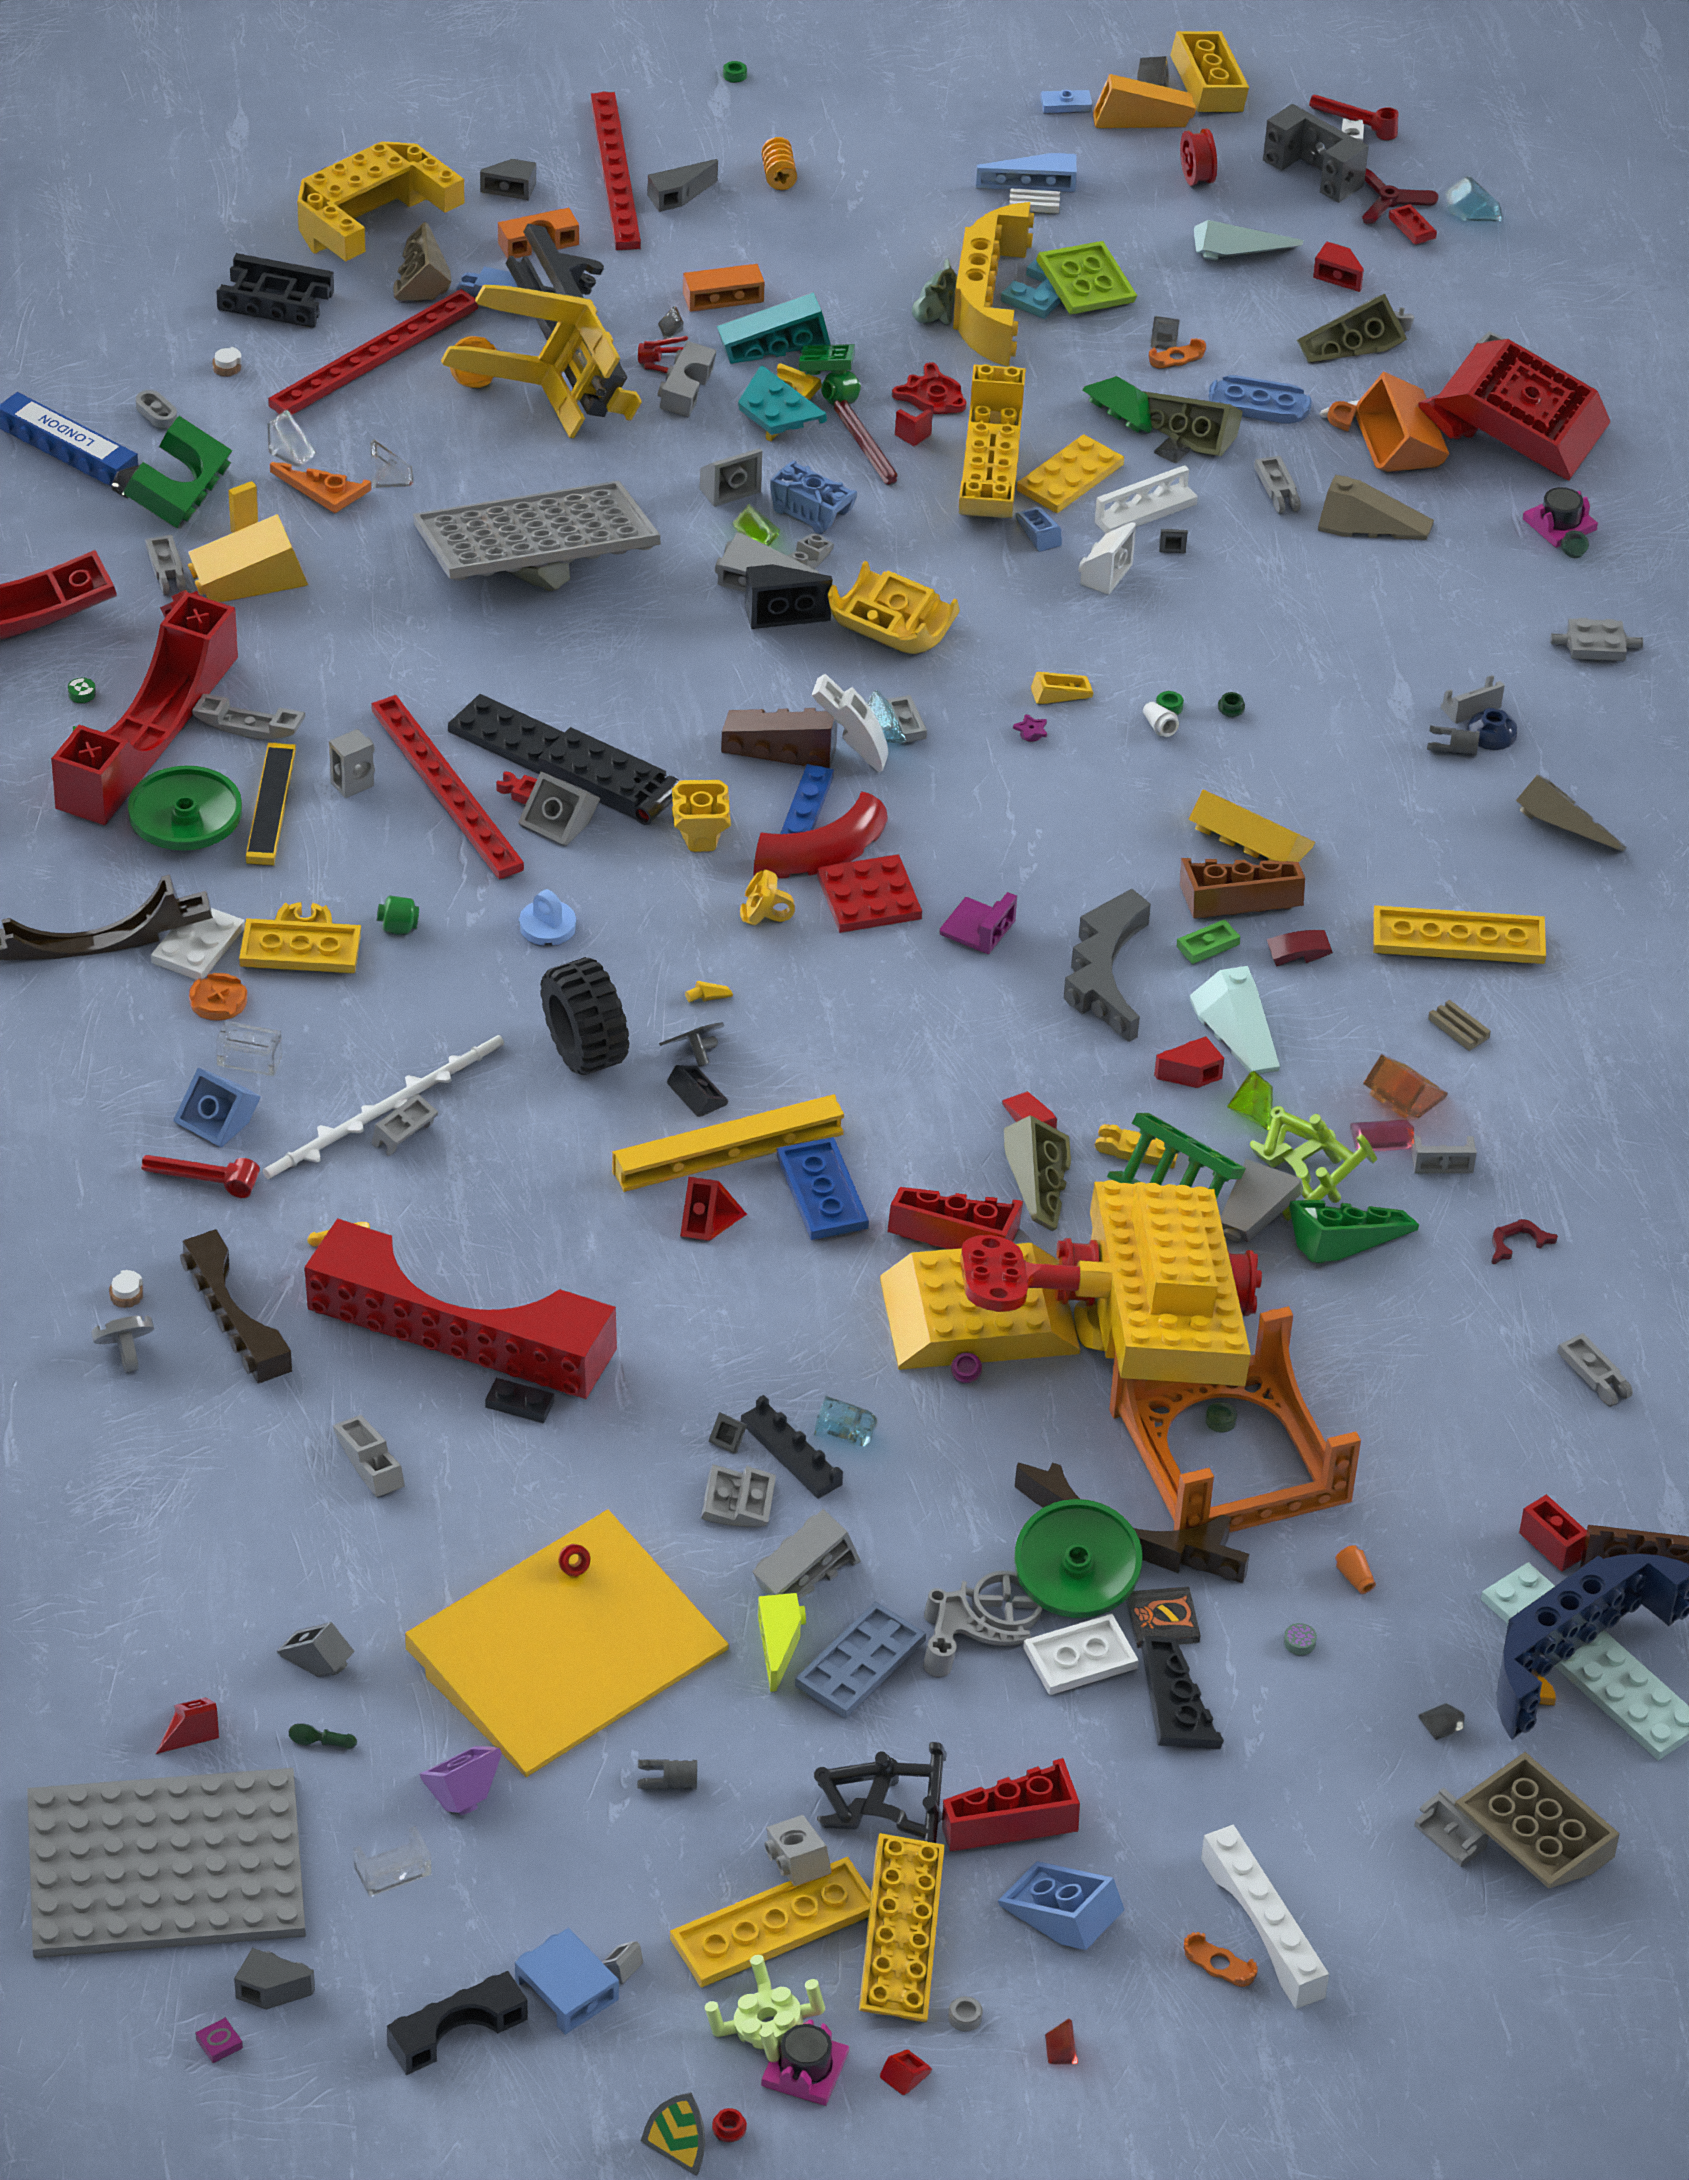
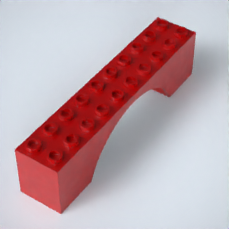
[51,592,238,825]
[304,1218,617,1399]

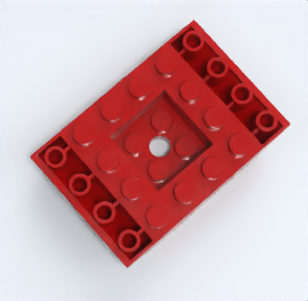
[1434,339,1611,481]

